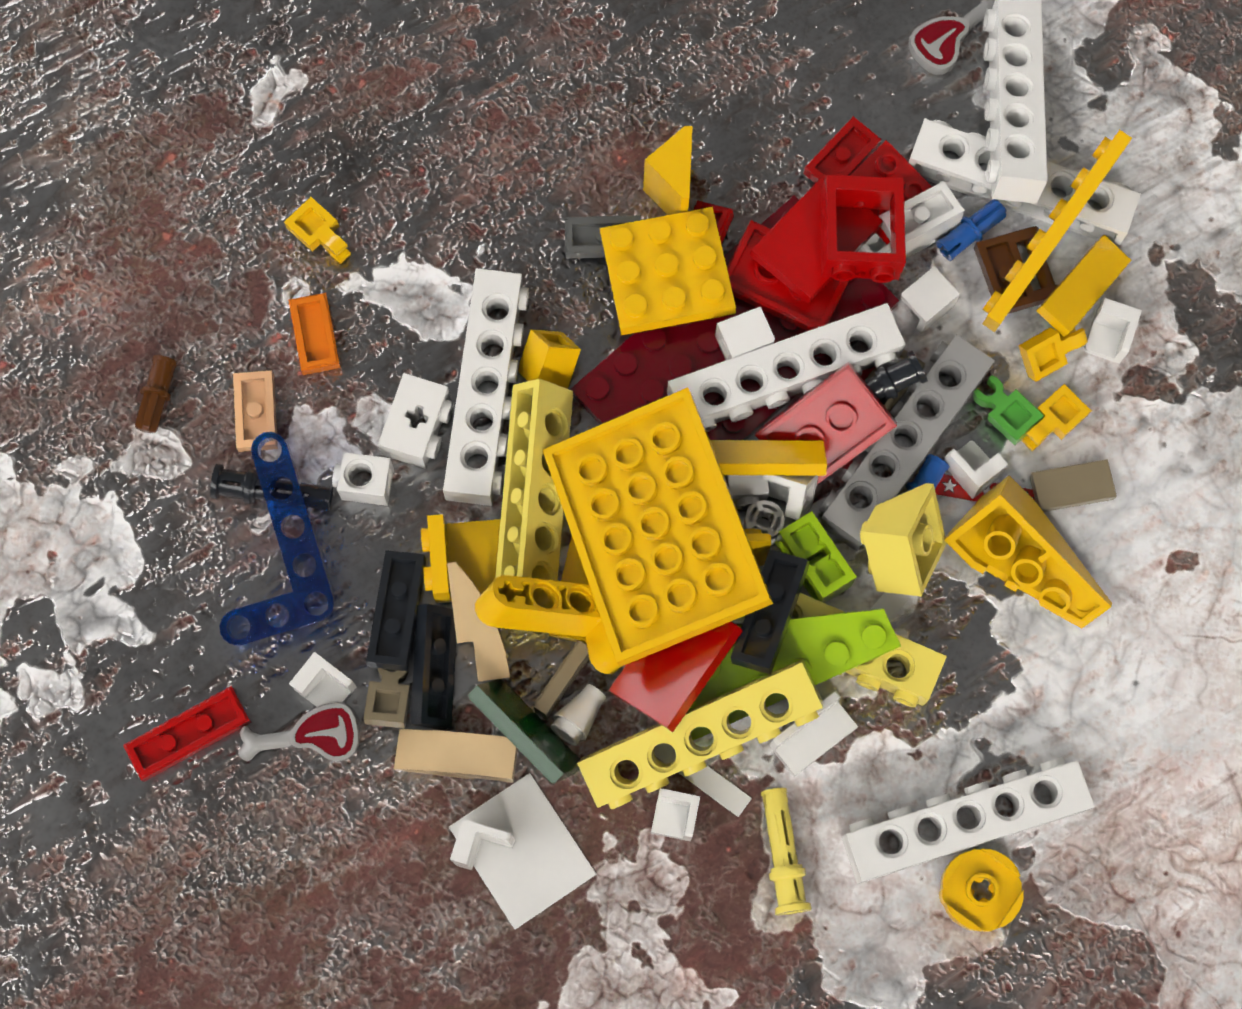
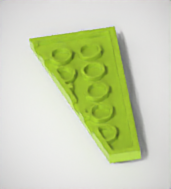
[689,608,901,741]

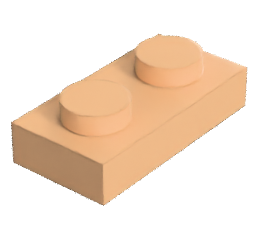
[233,370,278,452]

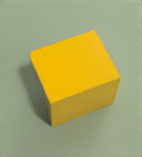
[518,329,581,389]

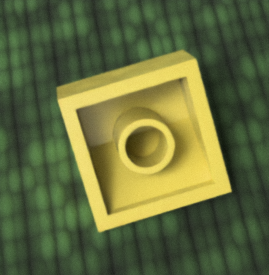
[860,483,947,596]

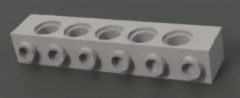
[819,334,995,552]

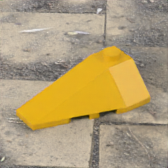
[944,475,1112,629]

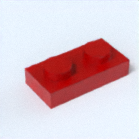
[803,116,882,183]

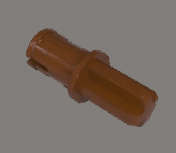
[135,355,177,433]

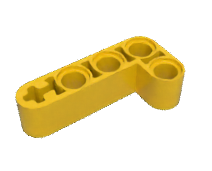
[475,575,621,674]

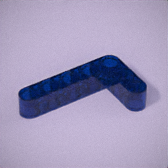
[219,432,337,645]

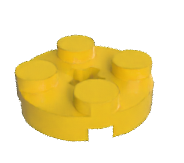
[939,849,1024,932]

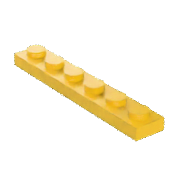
[982,129,1132,333]

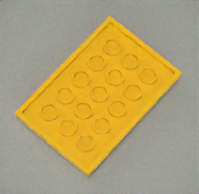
[542,387,773,667]

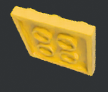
[600,207,736,335]

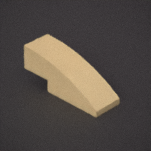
[447,562,511,682]
[394,729,518,783]

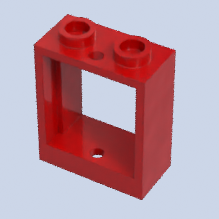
[820,175,906,283]

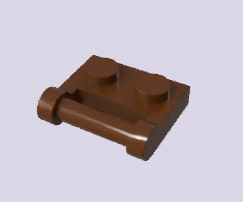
[974,226,1058,314]

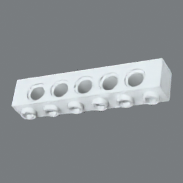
[983,0,1047,204]
[909,118,1141,247]
[443,268,529,506]
[667,303,905,432]
[841,757,1095,884]

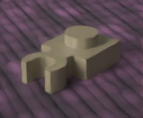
[363,668,410,728]

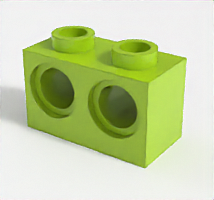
[775,511,856,603]

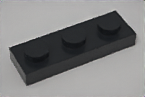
[366,550,426,671]
[730,550,809,675]
[410,604,456,730]

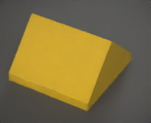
[643,126,693,215]

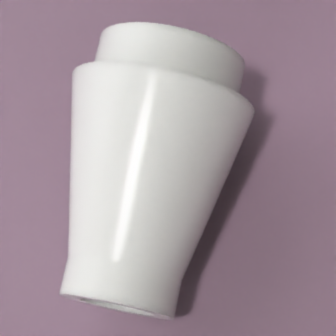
[551,684,606,746]

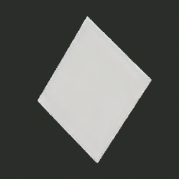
[449,773,597,929]

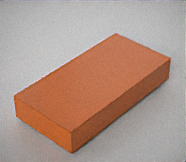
[288,292,341,375]

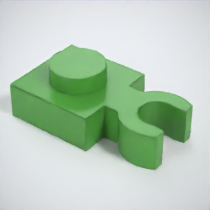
[973,375,1044,445]

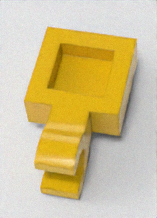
[284,197,351,264]
[1018,327,1088,382]
[1021,384,1092,451]

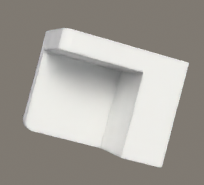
[901,266,960,334]
[1084,298,1142,364]
[715,307,775,360]
[944,441,1008,499]
[762,475,818,520]
[289,652,357,707]
[651,788,700,841]

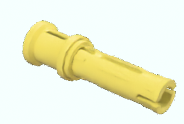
[761,788,812,916]

